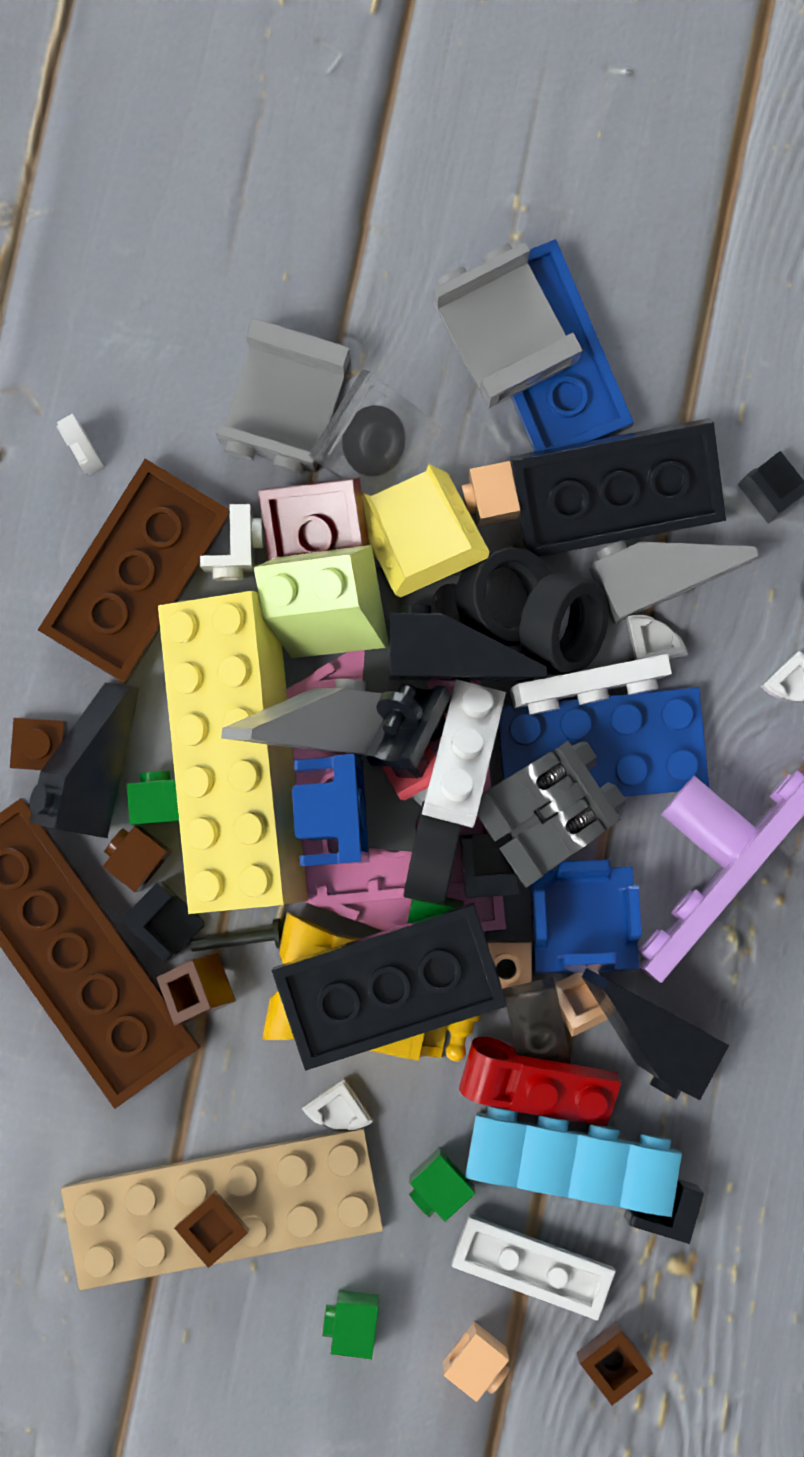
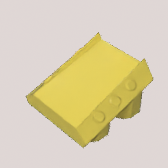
[362,464,490,598]

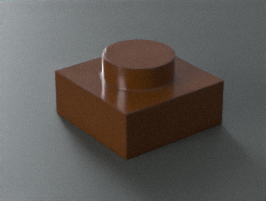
[10,717,67,771]
[174,1190,250,1268]

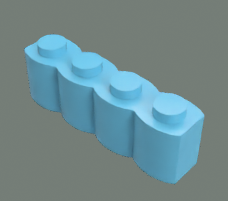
[465,1106,682,1217]

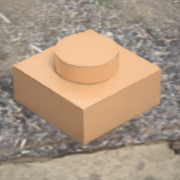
[548,972,608,1037]

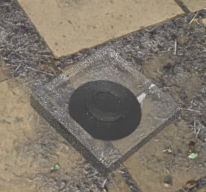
[308,370,443,496]

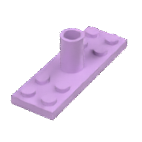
[638,755,804,983]

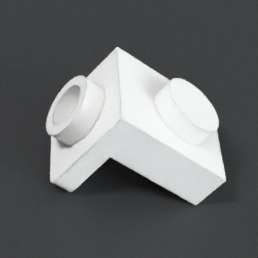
[200,504,264,581]

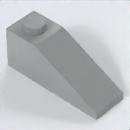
[589,540,759,624]
[221,679,383,756]

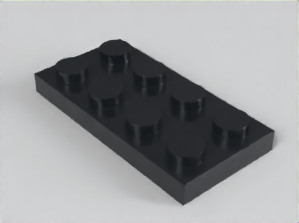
[509,418,726,557]
[271,902,507,1071]

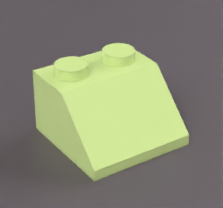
[254,545,389,658]

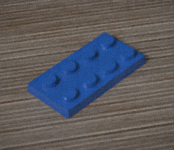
[511,239,634,452]
[498,688,709,797]

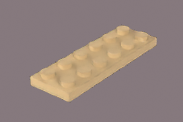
[61,1127,383,1291]

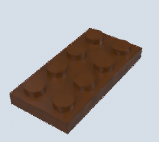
[38,459,230,684]

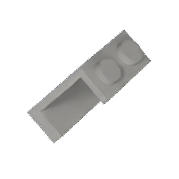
[433,242,583,408]
[215,318,351,475]

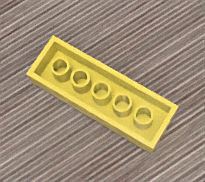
[158,591,308,914]

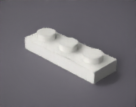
[509,654,672,715]
[422,679,506,828]
[451,1214,615,1321]

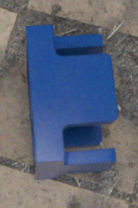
[292,754,370,866]
[530,860,642,975]

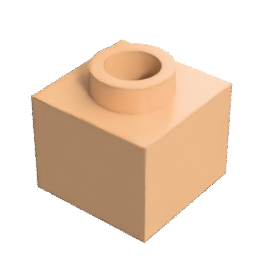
[461,461,520,527]
[487,941,532,995]
[443,1321,510,1402]

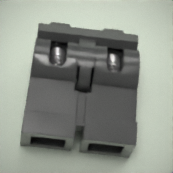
[477,741,626,888]

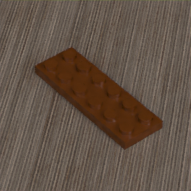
[0,798,201,1109]

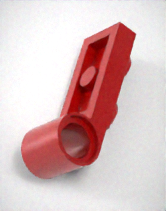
[459,1036,622,1127]

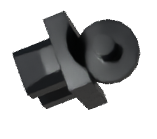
[365,684,451,779]

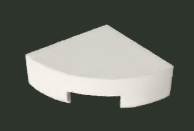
[56,413,104,476]
[626,615,688,660]
[760,650,804,702]
[302,1077,373,1130]

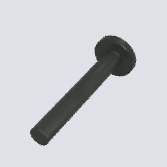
[190,918,283,952]

